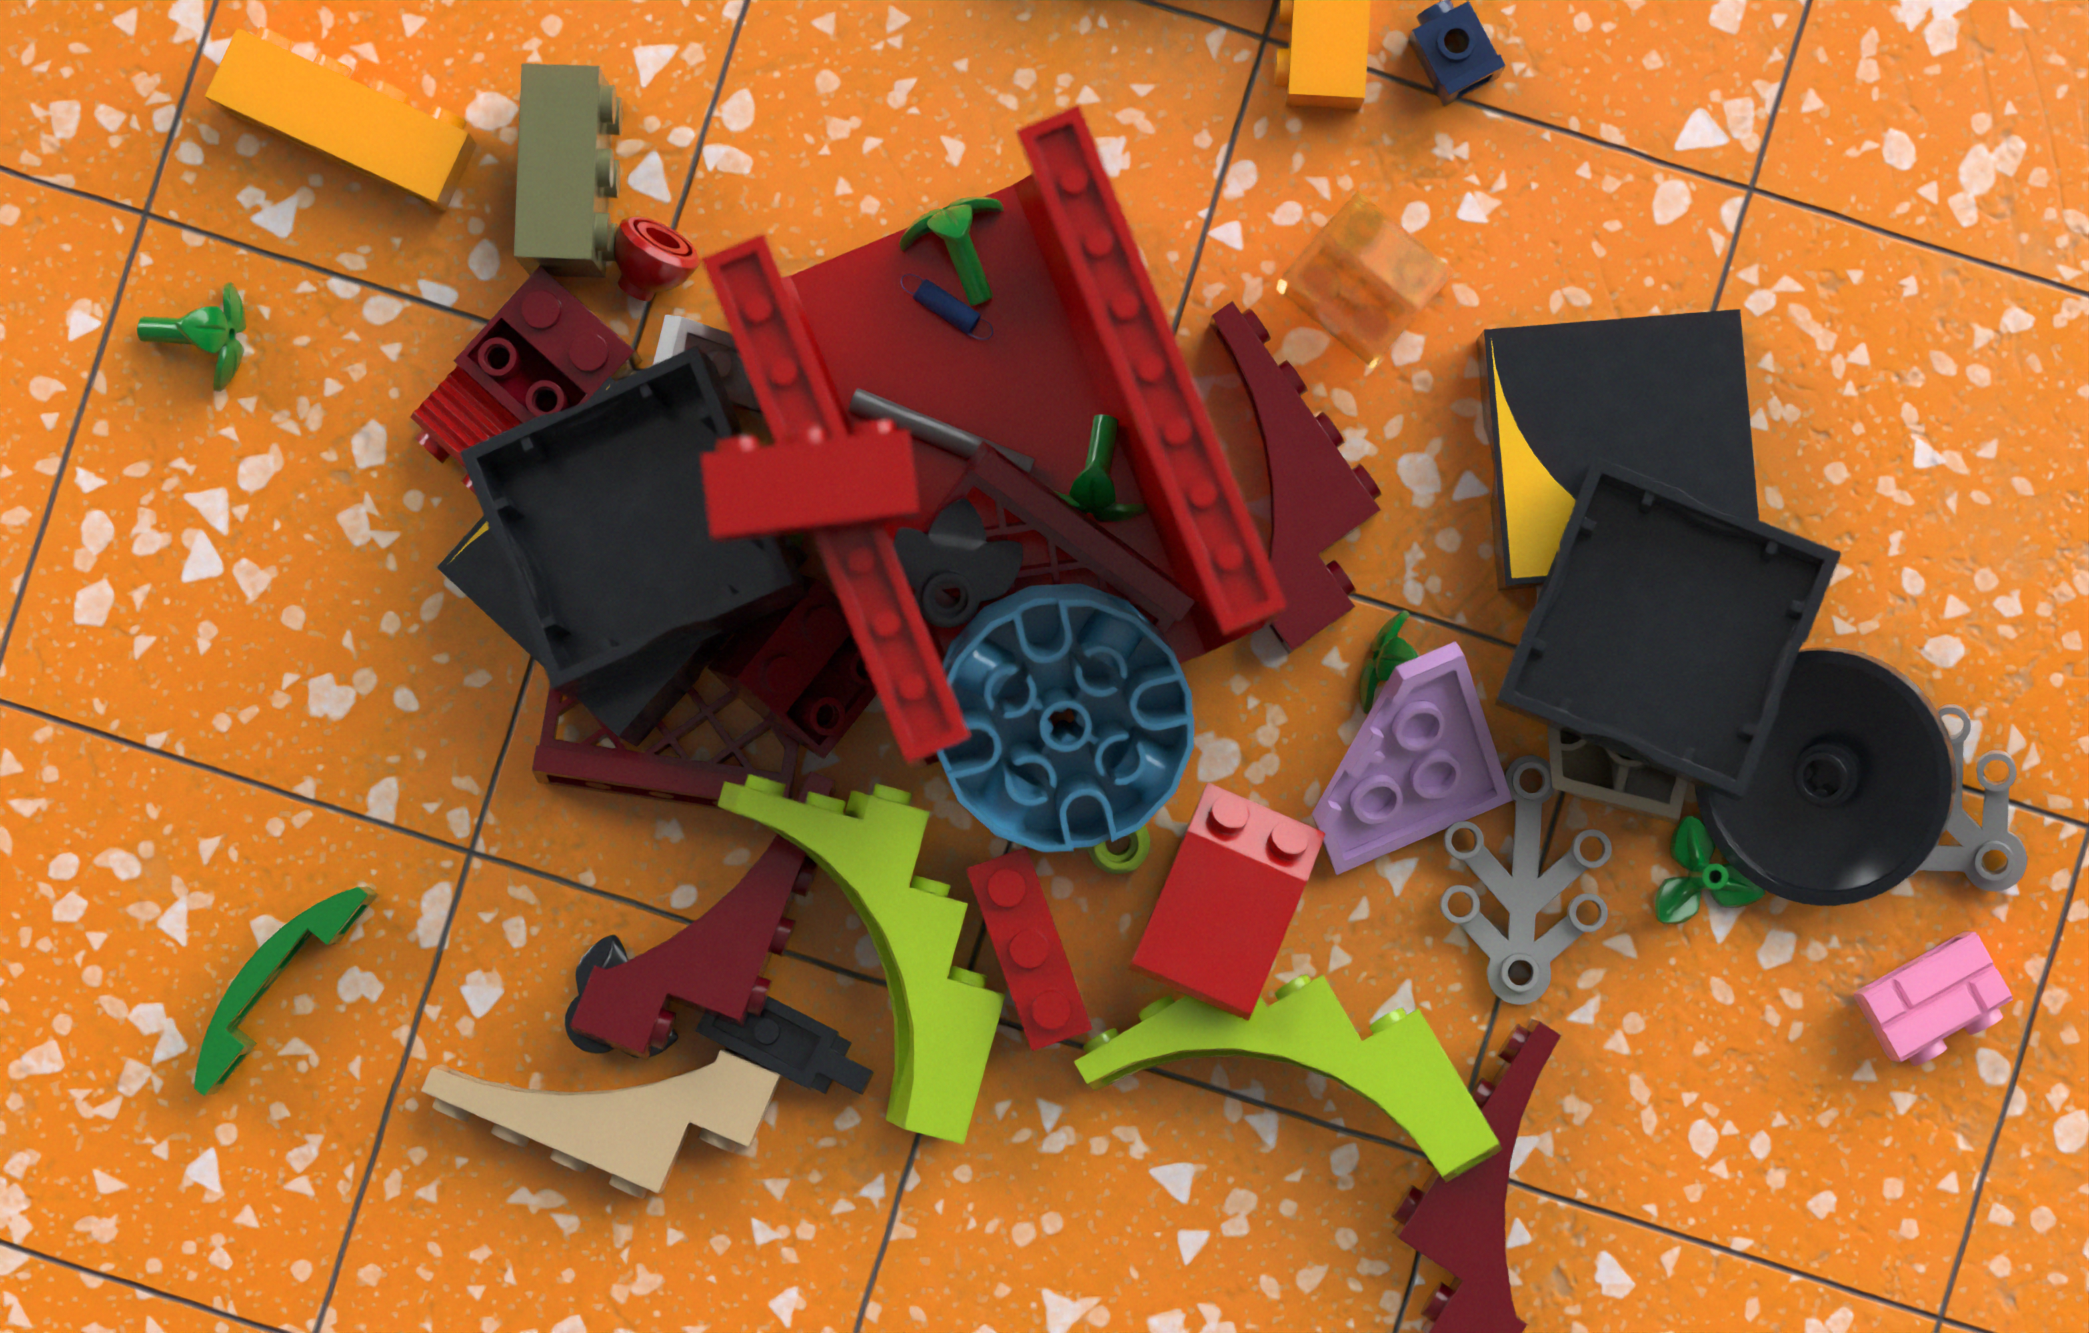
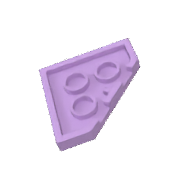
[1312,641,1512,875]

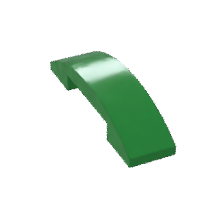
[194,887,378,1096]

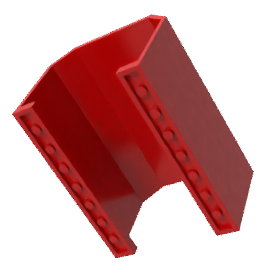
[701,105,1287,770]

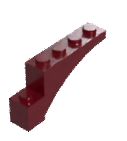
[1209,301,1382,654]
[570,771,836,1060]
[1391,1019,1561,1333]

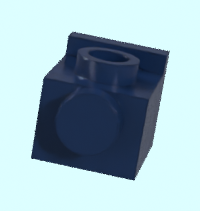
[1409,0,1506,106]

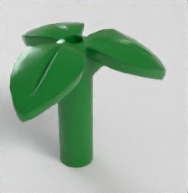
[899,197,1004,305]
[137,282,246,392]
[1054,414,1148,523]
[1359,610,1419,714]
[1655,815,1765,925]

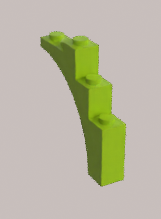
[718,774,1006,1145]
[1074,974,1502,1183]

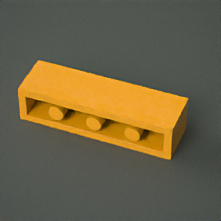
[1274,0,1371,110]
[205,27,477,212]

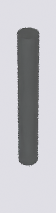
[848,388,1035,474]

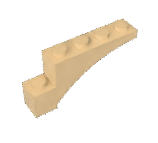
[421,1048,782,1198]

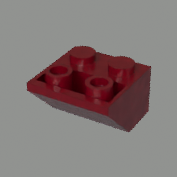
[454,266,642,423]
[707,575,878,759]

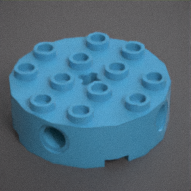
[937,584,1194,852]

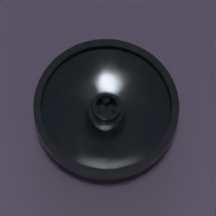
[1695,647,1956,906]

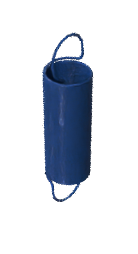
[901,274,993,340]

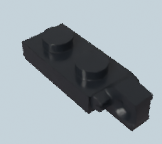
[695,996,874,1095]

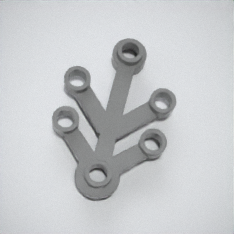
[1907,704,2027,891]
[1439,755,1612,1005]

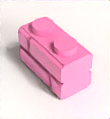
[1853,931,2013,1066]

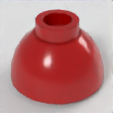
[614,217,700,302]

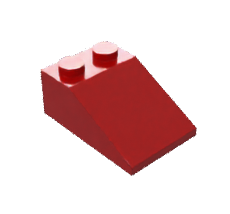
[1129,782,1326,1021]

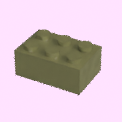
[514,63,623,278]

